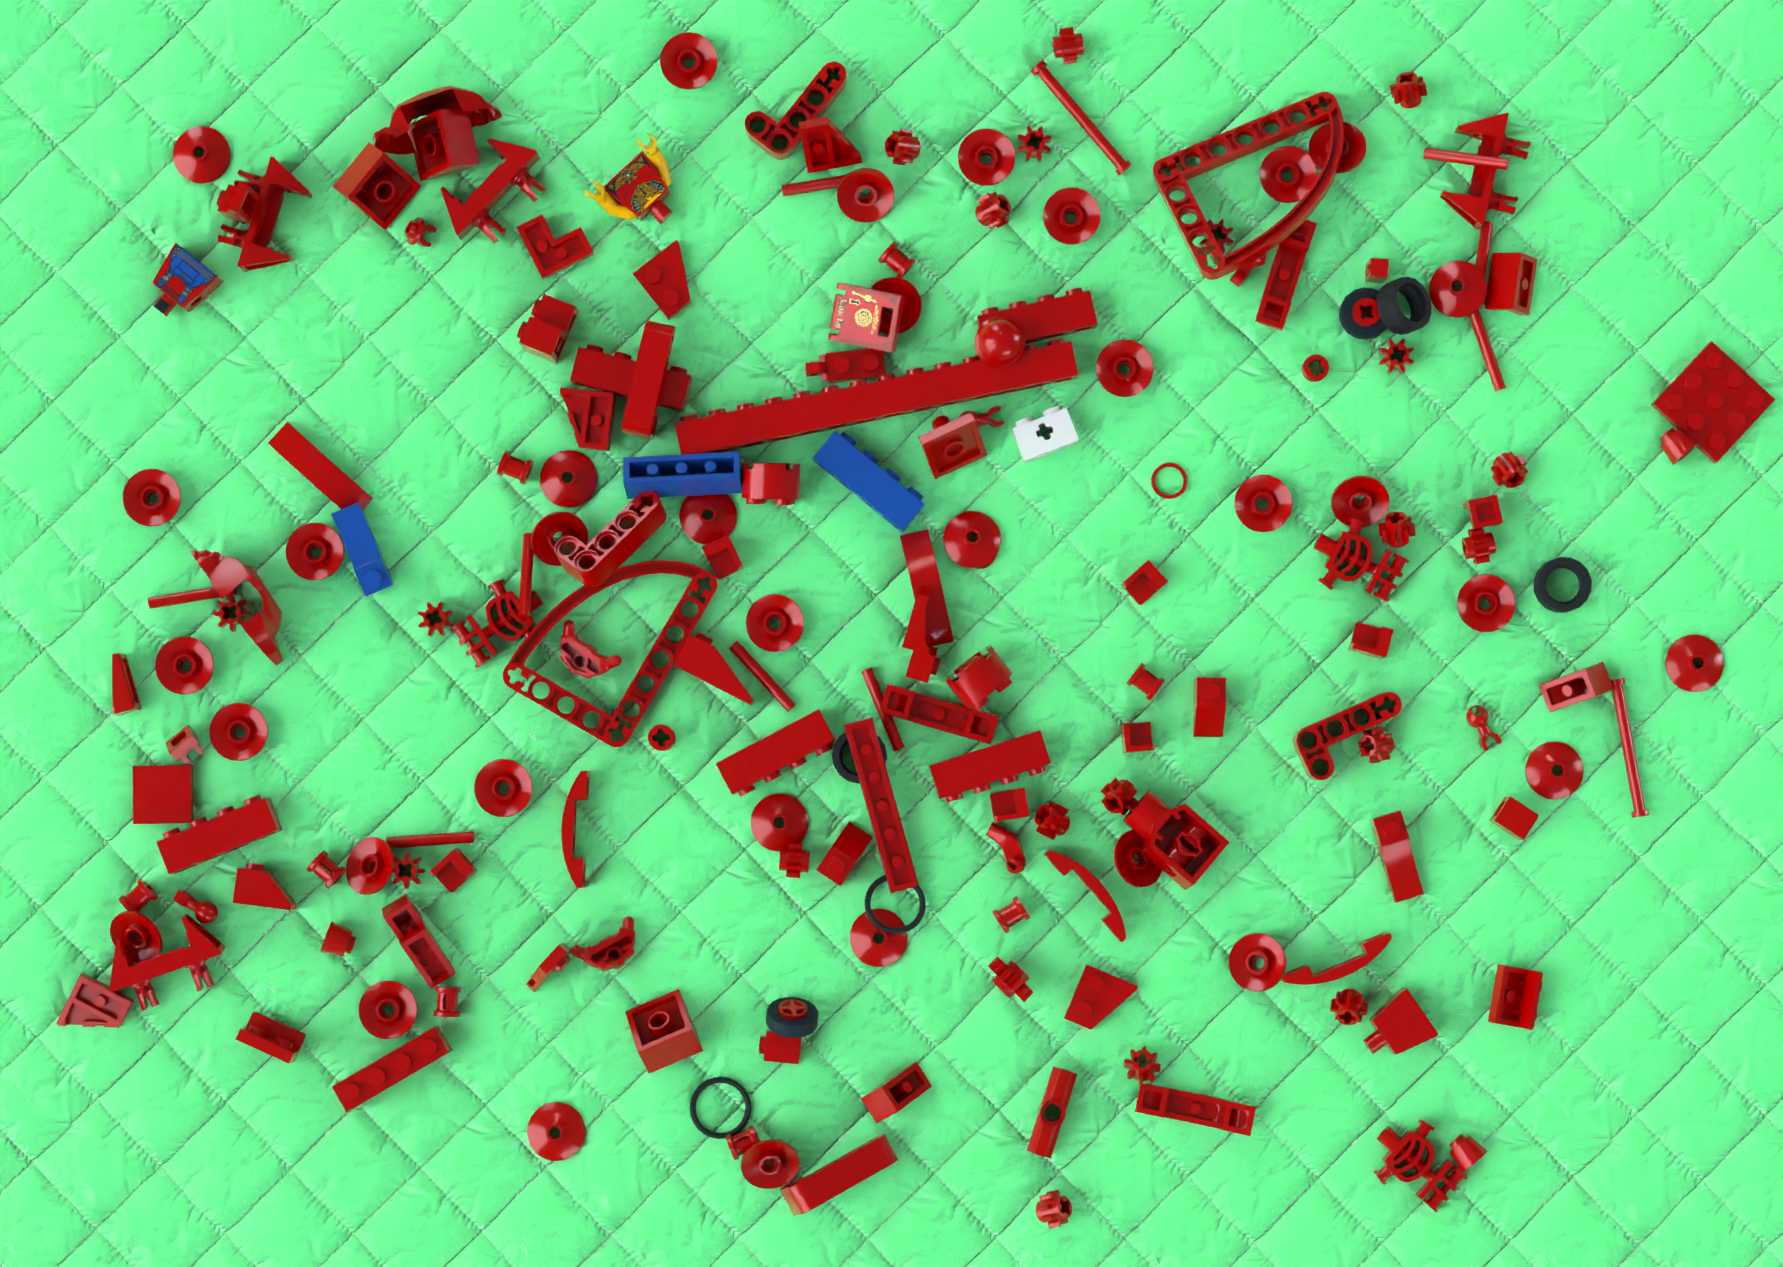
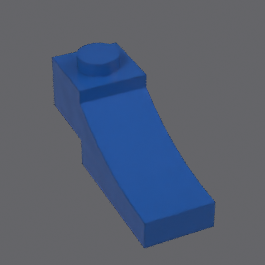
[331,501,394,596]

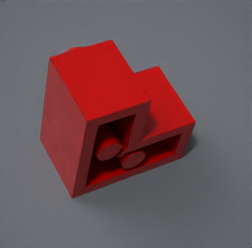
[517,294,579,364]

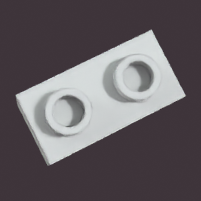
[1012,406,1079,464]

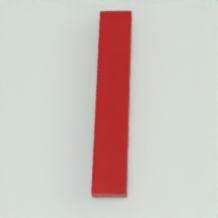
[844,717,919,893]

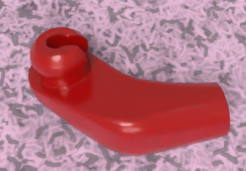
[986,822,1026,874]

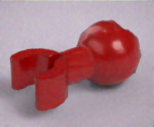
[1230,253,1266,287]
[959,406,1004,428]
[1466,705,1501,751]
[173,890,218,923]

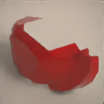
[373,86,502,155]
[190,550,283,665]

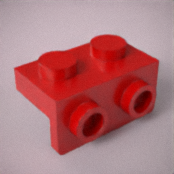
[1488,964,1543,1030]

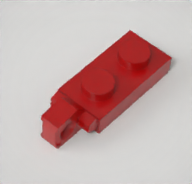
[805,349,886,383]

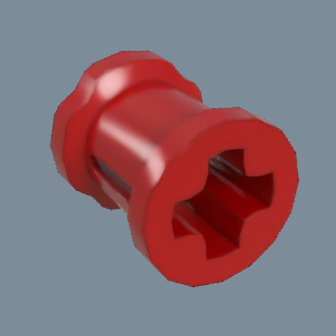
[878,241,916,278]
[497,451,533,485]
[1126,663,1165,701]
[648,725,676,751]
[307,850,346,889]
[119,879,158,913]
[992,896,1030,933]
[433,986,461,1017]
[726,1125,760,1160]

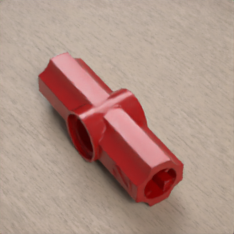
[1027,1066,1077,1158]

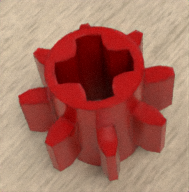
[1052,27,1084,64]
[1390,72,1427,108]
[1017,126,1052,162]
[885,129,921,165]
[975,192,1011,229]
[1199,219,1234,255]
[1378,339,1414,374]
[1490,452,1528,488]
[1378,512,1416,548]
[1462,528,1496,564]
[213,595,252,632]
[418,602,454,637]
[1358,727,1395,763]
[1101,778,1138,815]
[1034,801,1070,840]
[779,843,810,878]
[392,852,426,889]
[1330,989,1368,1025]
[1124,1046,1161,1085]
[1036,1190,1072,1229]

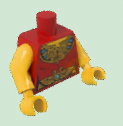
[584,132,673,224]

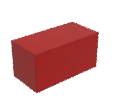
[1365,258,1389,283]

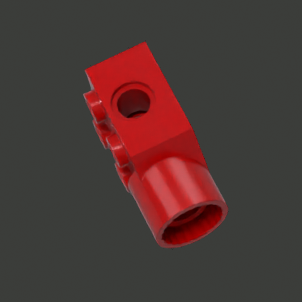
[1123,790,1229,890]

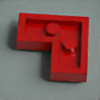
[516,215,594,280]

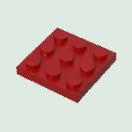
[1651,341,1775,463]

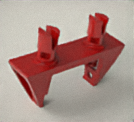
[1440,113,1531,230]
[441,138,546,243]
[218,156,312,272]
[109,914,225,1011]

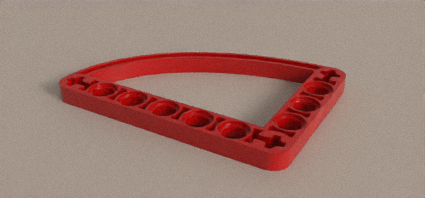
[1153,92,1344,280]
[503,560,717,747]

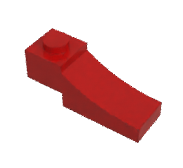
[217,182,260,224]
[902,585,941,683]
[1370,810,1424,903]
[382,894,456,989]

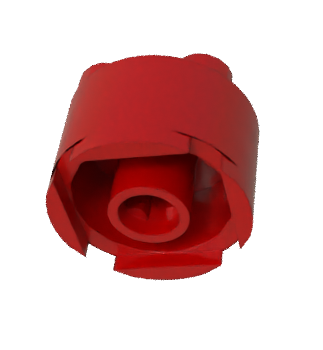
[742,463,800,505]
[945,645,1012,711]

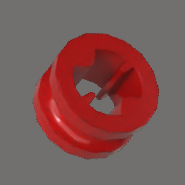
[1302,355,1329,382]

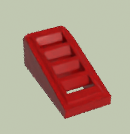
[112,653,141,716]

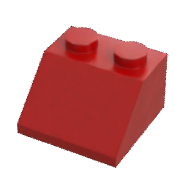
[408,108,480,181]
[333,143,421,230]
[625,989,703,1073]

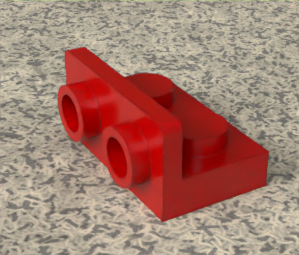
[236,1012,306,1063]

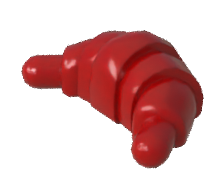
[560,620,622,679]
[570,916,635,971]

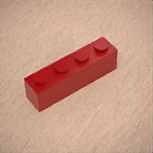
[976,288,1098,344]
[570,344,692,412]
[716,709,835,797]
[929,730,1051,803]
[156,795,282,874]
[332,1025,453,1112]

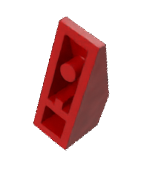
[673,632,754,706]

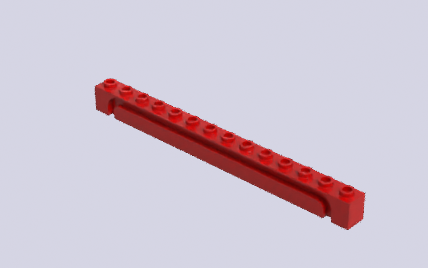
[675,338,1078,455]

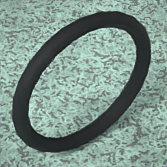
[865,875,926,934]
[690,1077,751,1139]

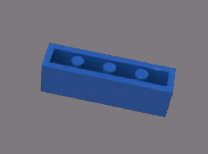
[813,431,925,533]
[623,452,742,499]

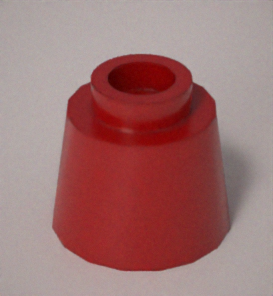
[1660,428,1698,465]
[320,921,357,956]
[1449,1134,1488,1172]

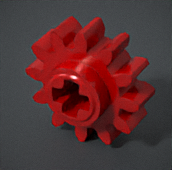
[988,956,1034,1002]

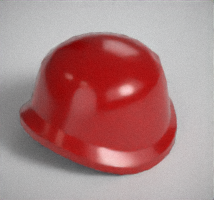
[975,317,1025,368]

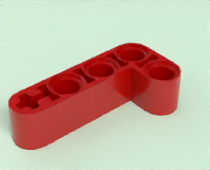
[745,62,847,160]
[621,320,676,440]
[554,491,667,587]
[1293,692,1402,781]
[780,1134,898,1216]

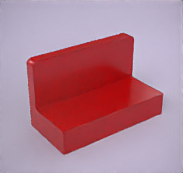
[1485,252,1537,315]

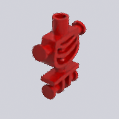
[1313,518,1409,602]
[450,579,544,668]
[1373,1119,1468,1213]

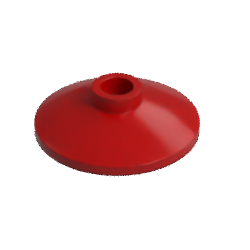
[660,32,717,90]
[1309,122,1366,174]
[173,126,231,184]
[958,128,1015,186]
[1259,146,1317,203]
[837,168,894,222]
[1043,187,1100,245]
[1429,261,1487,318]
[871,277,922,334]
[1096,339,1154,397]
[540,450,598,508]
[123,469,181,527]
[1234,475,1292,532]
[1331,476,1390,528]
[679,494,737,545]
[943,511,1001,568]
[531,512,588,566]
[286,523,344,581]
[1457,574,1515,632]
[746,594,804,652]
[1665,635,1724,692]
[155,637,214,695]
[209,703,268,761]
[1525,742,1584,800]
[474,759,533,817]
[751,794,809,852]
[1114,830,1162,887]
[346,837,394,895]
[850,909,908,967]
[110,911,162,963]
[1229,933,1286,992]
[358,981,417,1039]
[527,1102,586,1161]
[741,1140,799,1189]

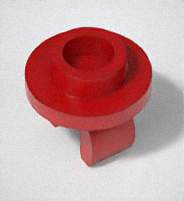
[405,217,437,247]

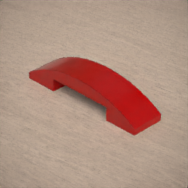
[1255,220,1317,331]
[268,422,373,510]
[900,529,954,646]
[879,684,999,745]
[561,771,590,888]
[1044,850,1126,942]
[1280,932,1392,985]
[1135,1083,1256,1136]

